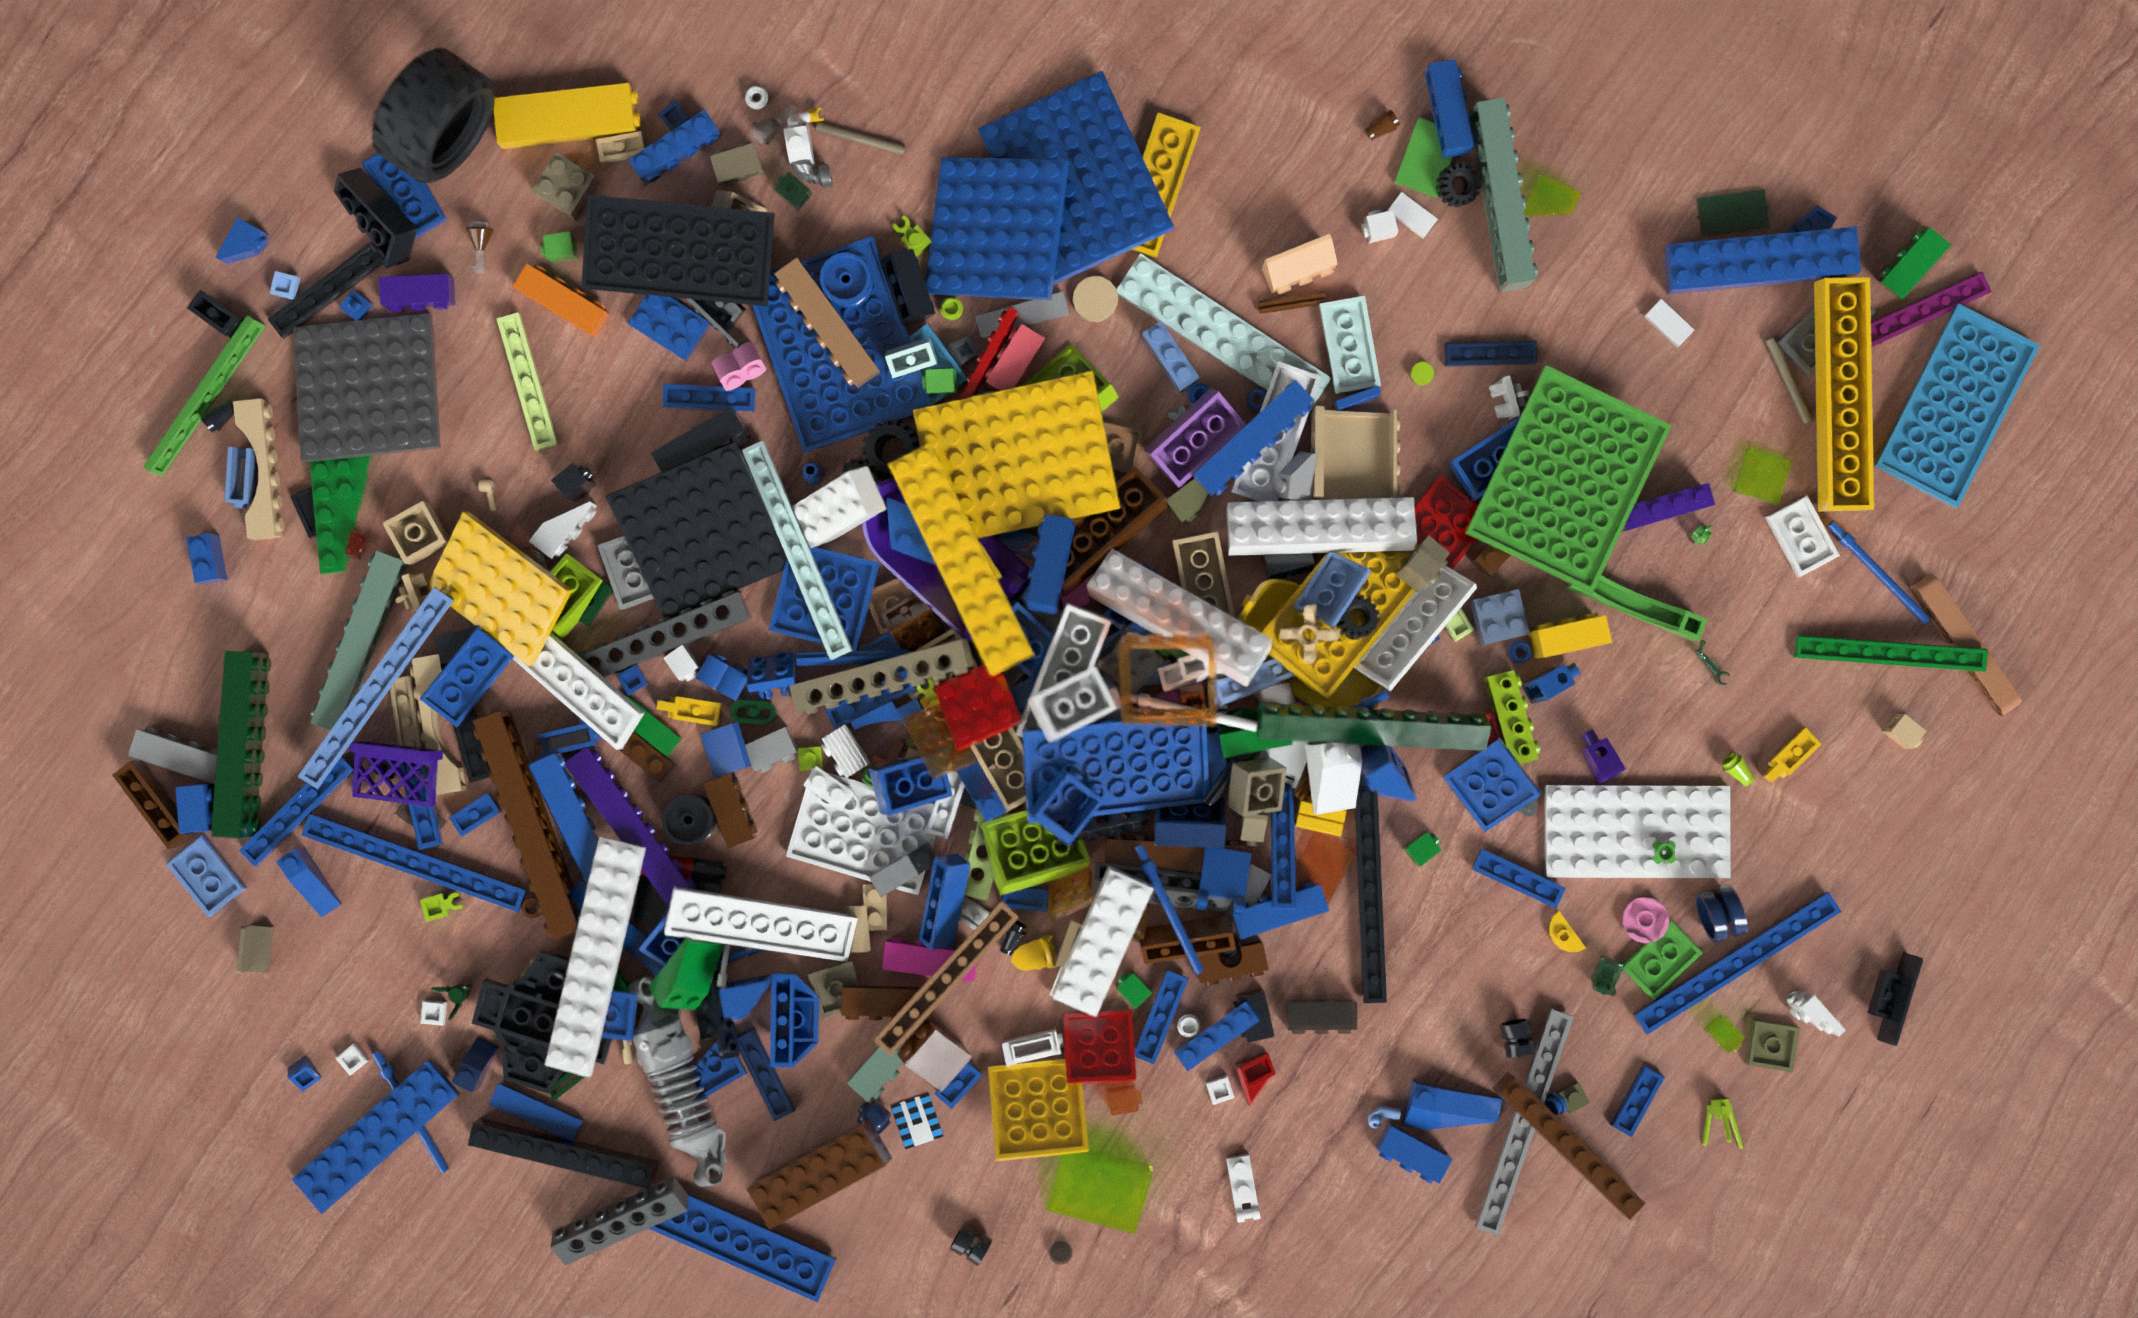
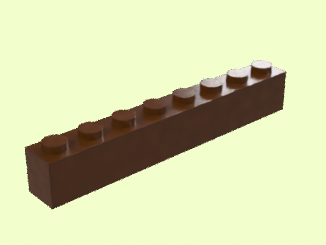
[1492,1072,1646,1220]

